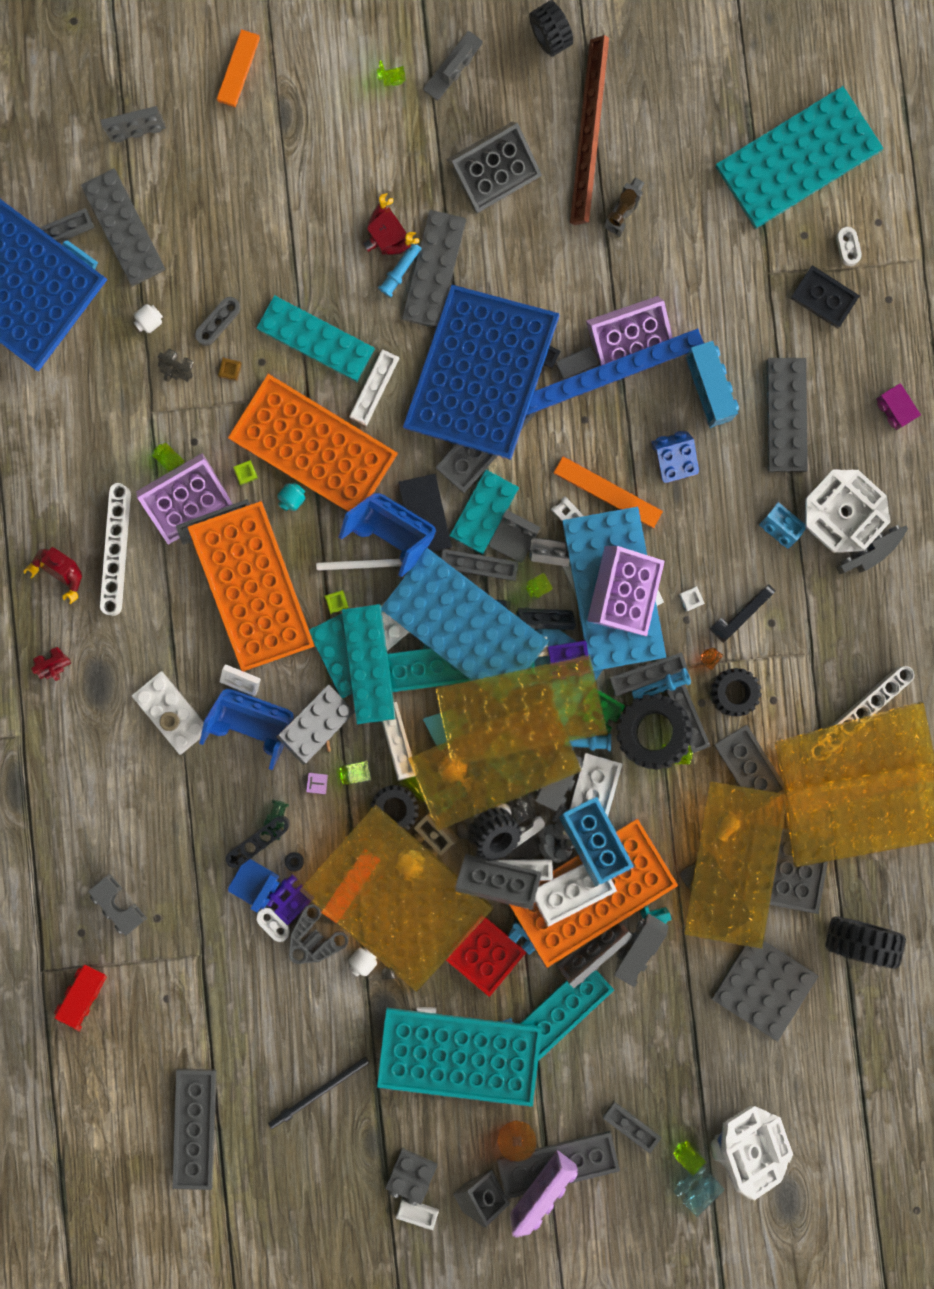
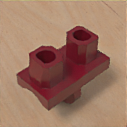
[31,647,71,681]

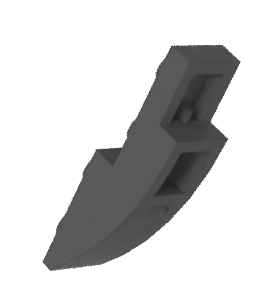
[837,525,908,574]

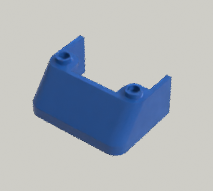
[339,493,436,577]
[199,689,294,770]

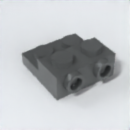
[386,1148,437,1206]

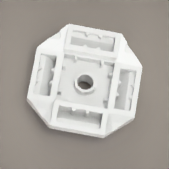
[805,470,890,553]
[717,1106,793,1200]

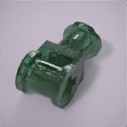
[261,800,289,841]

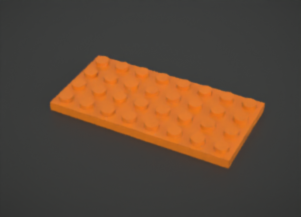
[228,374,398,512]
[188,501,315,672]
[509,819,678,968]

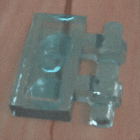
[673,1164,725,1217]

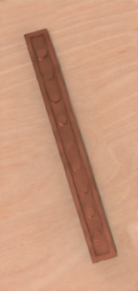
[570,35,609,225]

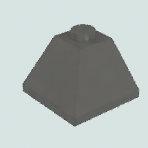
[453,1169,510,1227]

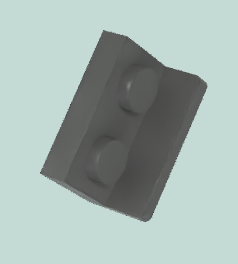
[528,537,570,566]

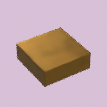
[218,357,242,381]

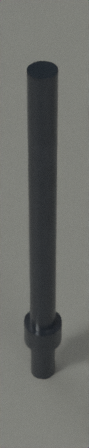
[268,1056,370,1129]

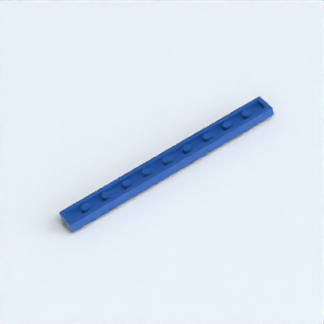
[526,328,704,416]

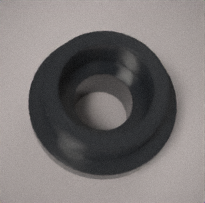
[285,852,304,872]

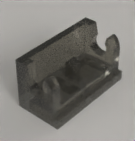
[504,835,541,860]

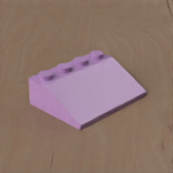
[586,296,673,366]
[136,453,233,545]
[587,546,665,636]
[510,1150,578,1237]

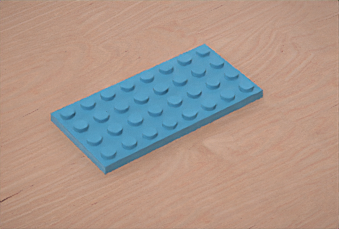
[562,507,666,671]
[381,548,549,703]

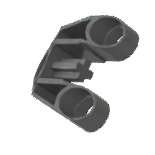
[289,903,349,964]

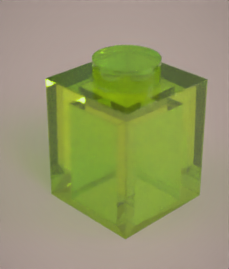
[673,1140,706,1176]

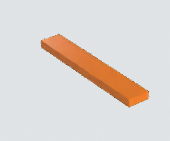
[553,456,663,528]

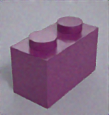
[876,383,921,431]

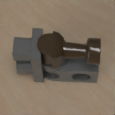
[604,177,644,237]

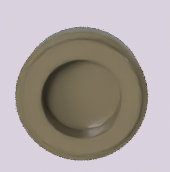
[159,712,180,731]

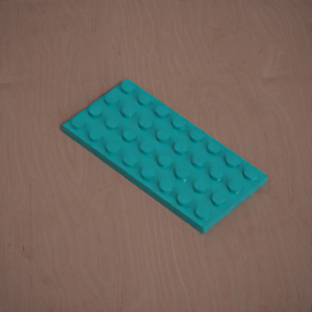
[715,86,884,229]
[377,1008,542,1107]

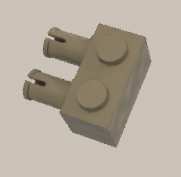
[407,811,460,864]

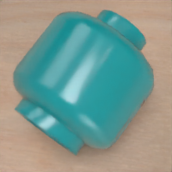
[277,483,305,511]

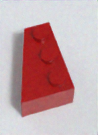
[54,964,107,1032]

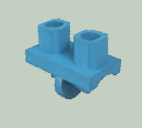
[508,920,535,955]

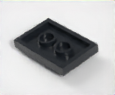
[790,265,860,329]

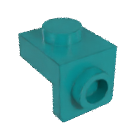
[640,906,672,924]

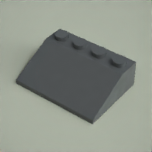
[447,122,542,213]

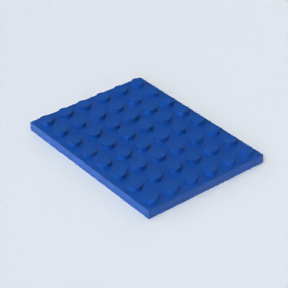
[0,199,108,372]
[403,285,560,460]

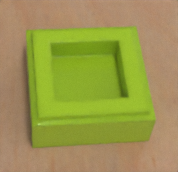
[233,460,258,485]
[325,590,349,614]

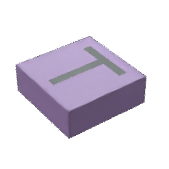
[306,773,328,794]

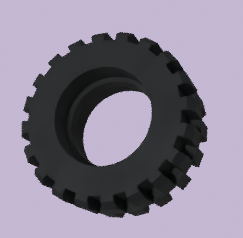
[616,694,694,770]
[825,916,906,969]

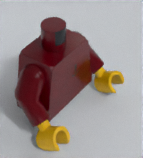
[362,193,419,255]
[24,547,82,604]

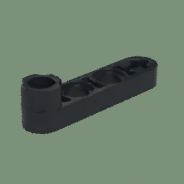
[710,584,775,643]
[226,815,290,868]

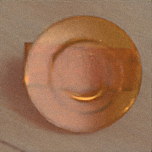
[701,648,724,671]

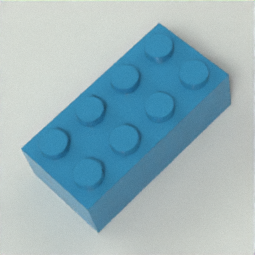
[685,341,739,428]
[559,797,634,887]

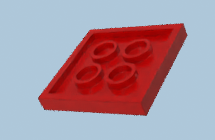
[445,914,527,997]

